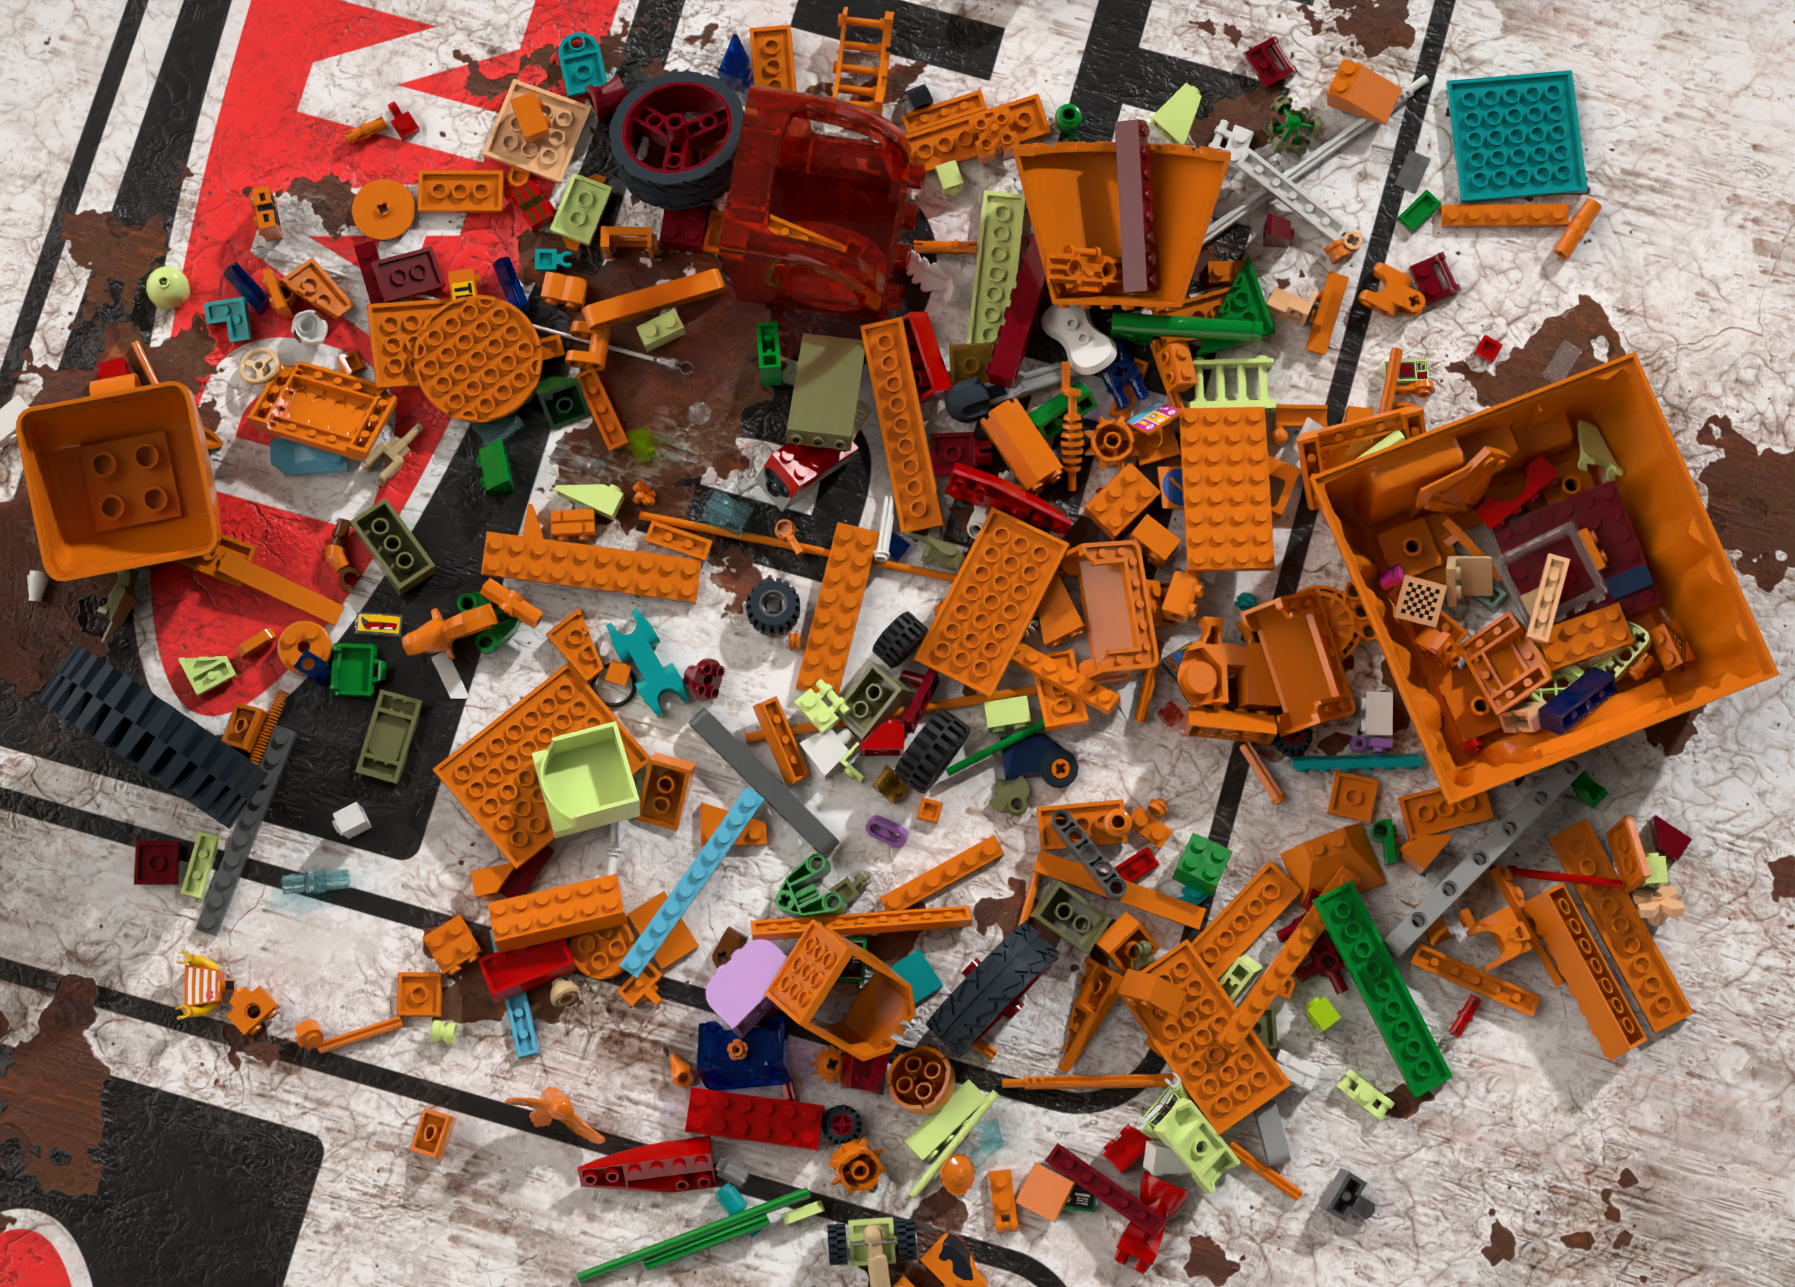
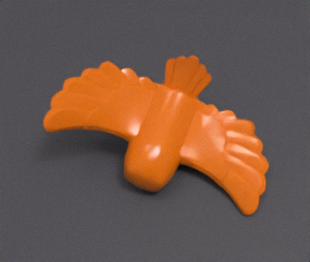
[504,1087,605,1144]

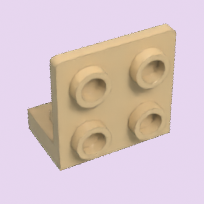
[1446,556,1493,607]

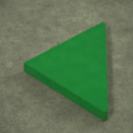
[1196,257,1276,357]

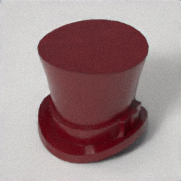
[585,75,628,124]

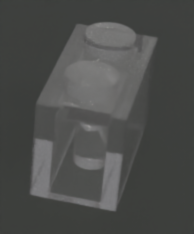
[715,1155,752,1189]

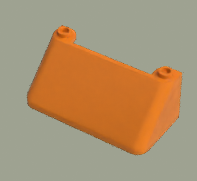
[1060,540,1159,680]
[1240,591,1356,737]

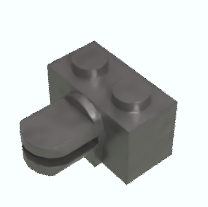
[1318,1168,1375,1222]

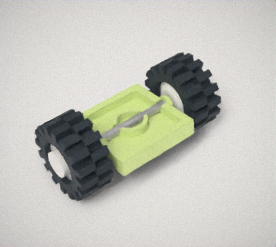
[827,1217,917,1266]

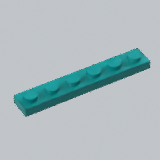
[1290,753,1424,772]

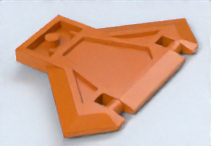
[1416,446,1510,516]

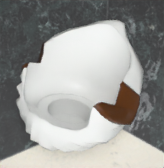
[291,310,328,346]

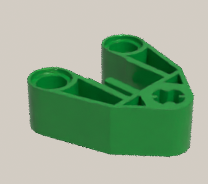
[457,592,522,655]
[775,853,847,917]

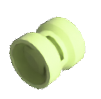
[431,1020,457,1045]

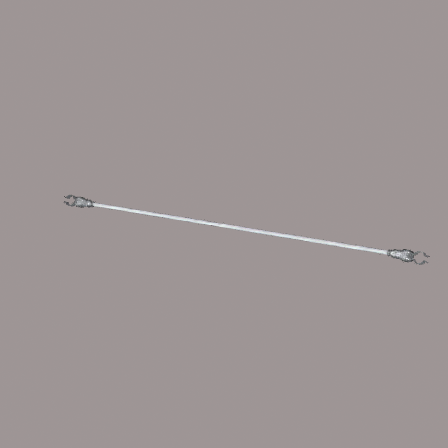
[251,245,696,375]

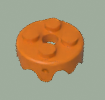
[277,621,333,676]

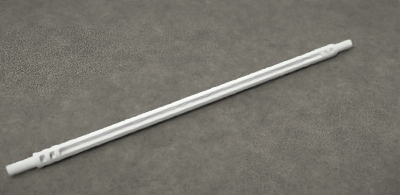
[1202,75,1429,246]

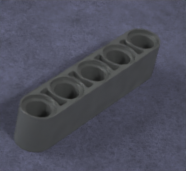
[1050,809,1127,901]

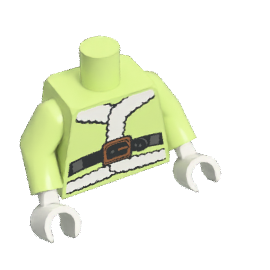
[1130,1072,1190,1139]

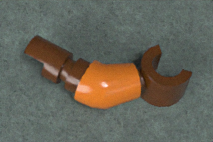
[325,518,361,594]

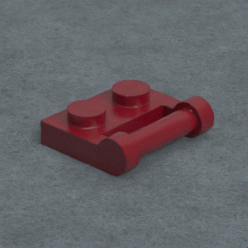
[1244,36,1298,90]
[1408,252,1462,306]

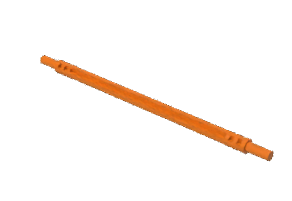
[1002,1074,1174,1090]

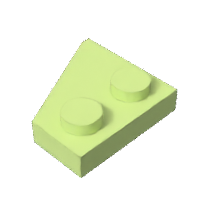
[178,656,237,696]

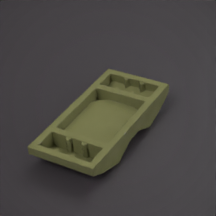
[355,689,423,784]

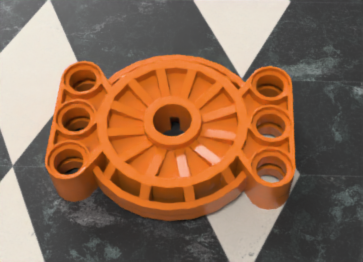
[1295,581,1376,662]

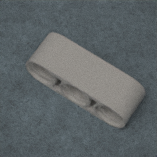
[1253,1099,1291,1167]

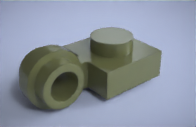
[830,870,872,904]
[1132,940,1156,972]

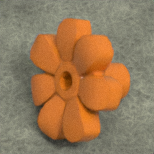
[633,481,656,505]

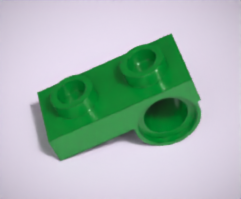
[1369,819,1399,866]

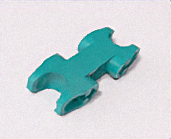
[606,608,689,718]

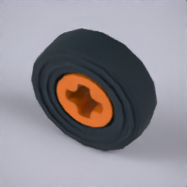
[1039,749,1079,788]

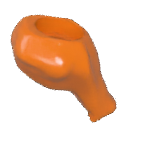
[670,1053,696,1088]

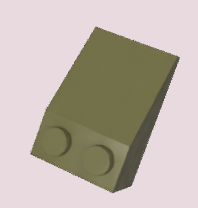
[836,662,912,740]
[1030,880,1112,955]

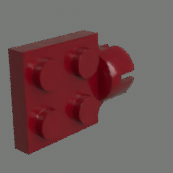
[931,432,994,477]

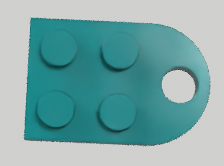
[558,32,608,98]

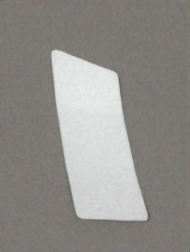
[432,651,469,699]

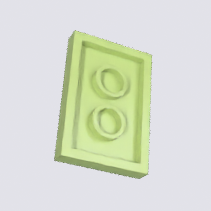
[550,173,613,246]

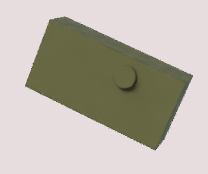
[350,498,436,596]

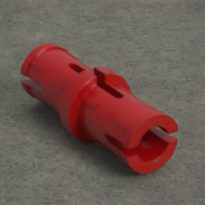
[1448,994,1483,1039]

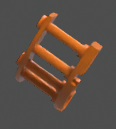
[827,7,894,122]

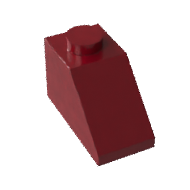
[1263,213,1294,248]
[1648,815,1692,863]

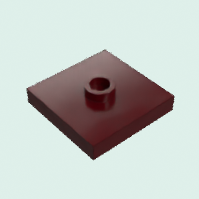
[134,841,181,885]

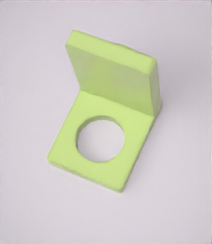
[840,742,865,783]

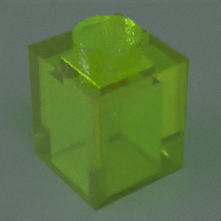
[627,426,656,462]

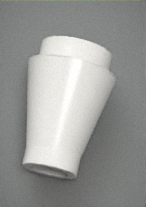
[27,570,49,602]

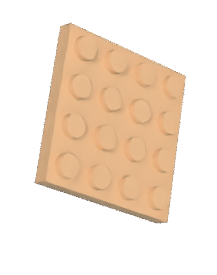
[482,79,592,185]

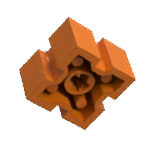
[967,107,1020,165]

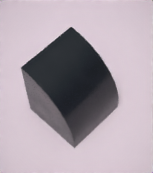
[904,84,933,111]

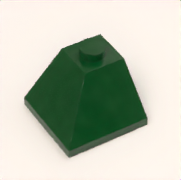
[536,376,591,430]

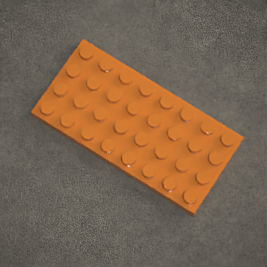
[1179,407,1275,572]
[914,507,1070,699]
[1115,939,1291,1135]

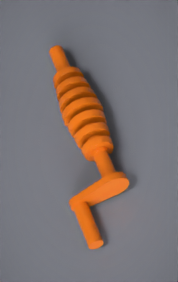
[1060,361,1084,491]

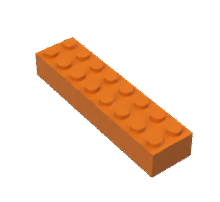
[1524,882,1648,1061]

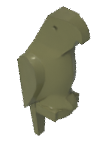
[902,531,966,574]
[97,569,137,644]

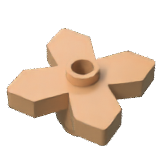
[1631,886,1684,926]

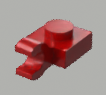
[387,101,420,141]

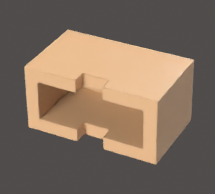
[1499,702,1552,733]

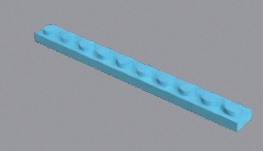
[619,787,765,979]

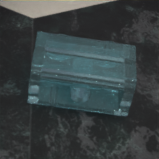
[702,491,753,537]

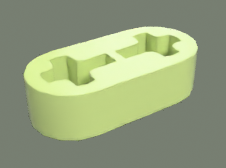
[782,1200,825,1225]

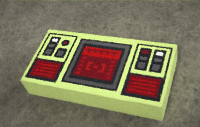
[1384,360,1429,383]

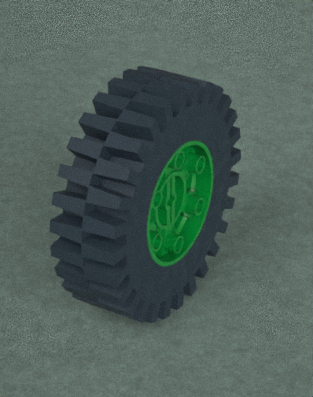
[37,644,268,829]

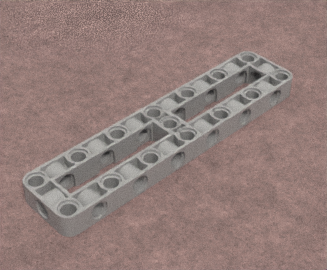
[1383,748,1601,958]

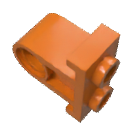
[1413,626,1462,672]

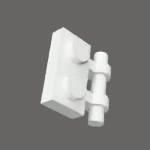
[1208,119,1254,172]

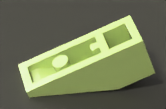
[554,484,625,521]
[1219,954,1263,1003]

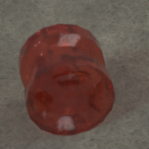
[1156,700,1184,728]

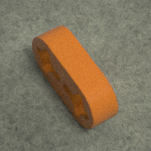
[236,628,277,659]

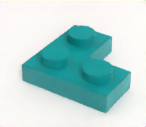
[203,297,253,342]

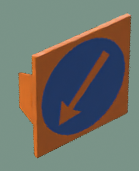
[1157,466,1184,509]

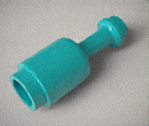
[715,1182,762,1238]

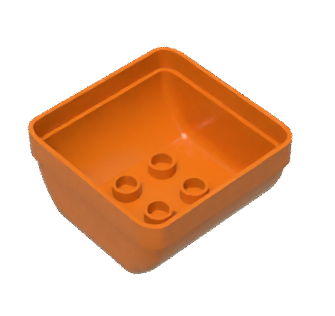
[16,373,222,581]

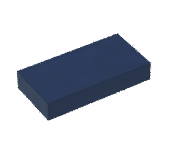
[1605,563,1655,600]

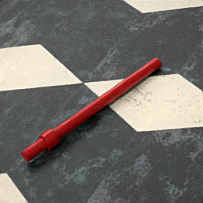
[1489,865,1623,889]

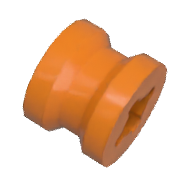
[1324,239,1350,264]

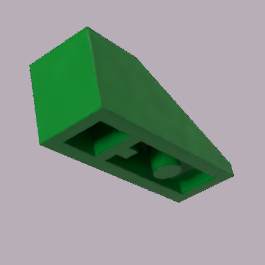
[756,321,783,386]

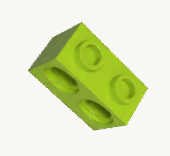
[1303,996,1341,1034]

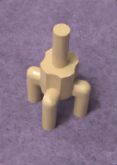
[361,423,424,486]

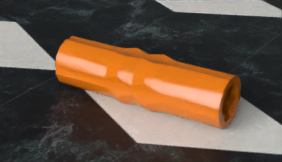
[1553,198,1602,260]

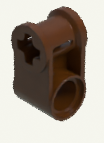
[712,926,748,968]

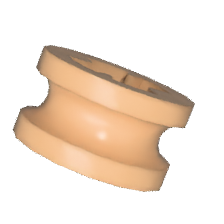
[1343,231,1362,252]

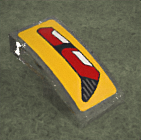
[354,612,403,638]

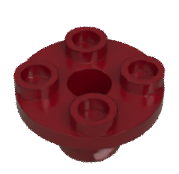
[684,658,725,701]

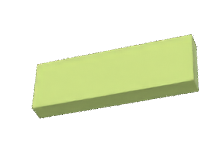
[180,831,221,900]

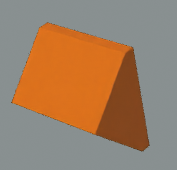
[221,703,268,754]
[410,1108,457,1161]

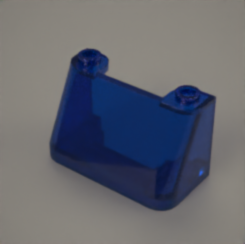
[696,1015,791,1091]

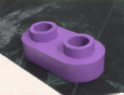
[866,815,909,848]

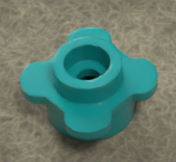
[1234,592,1257,611]

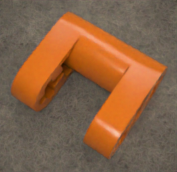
[565,321,612,371]

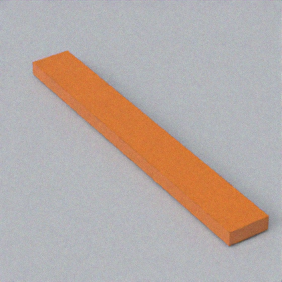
[1033,850,1206,931]

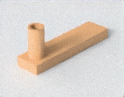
[1525,553,1570,644]

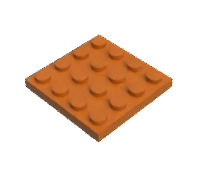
[366,299,452,389]

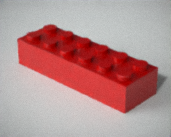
[685,1087,824,1151]

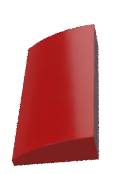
[477,938,577,1003]

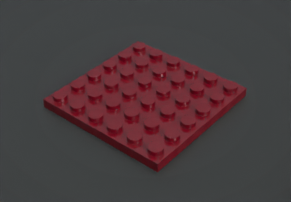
[1492,480,1662,625]

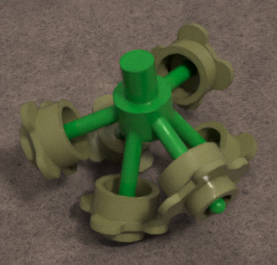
[1263,95,1326,155]

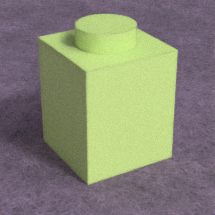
[935,160,964,196]

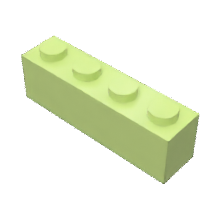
[904,1079,986,1161]

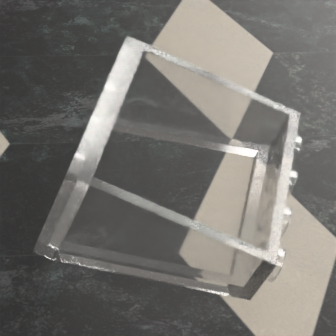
[1492,520,1610,628]

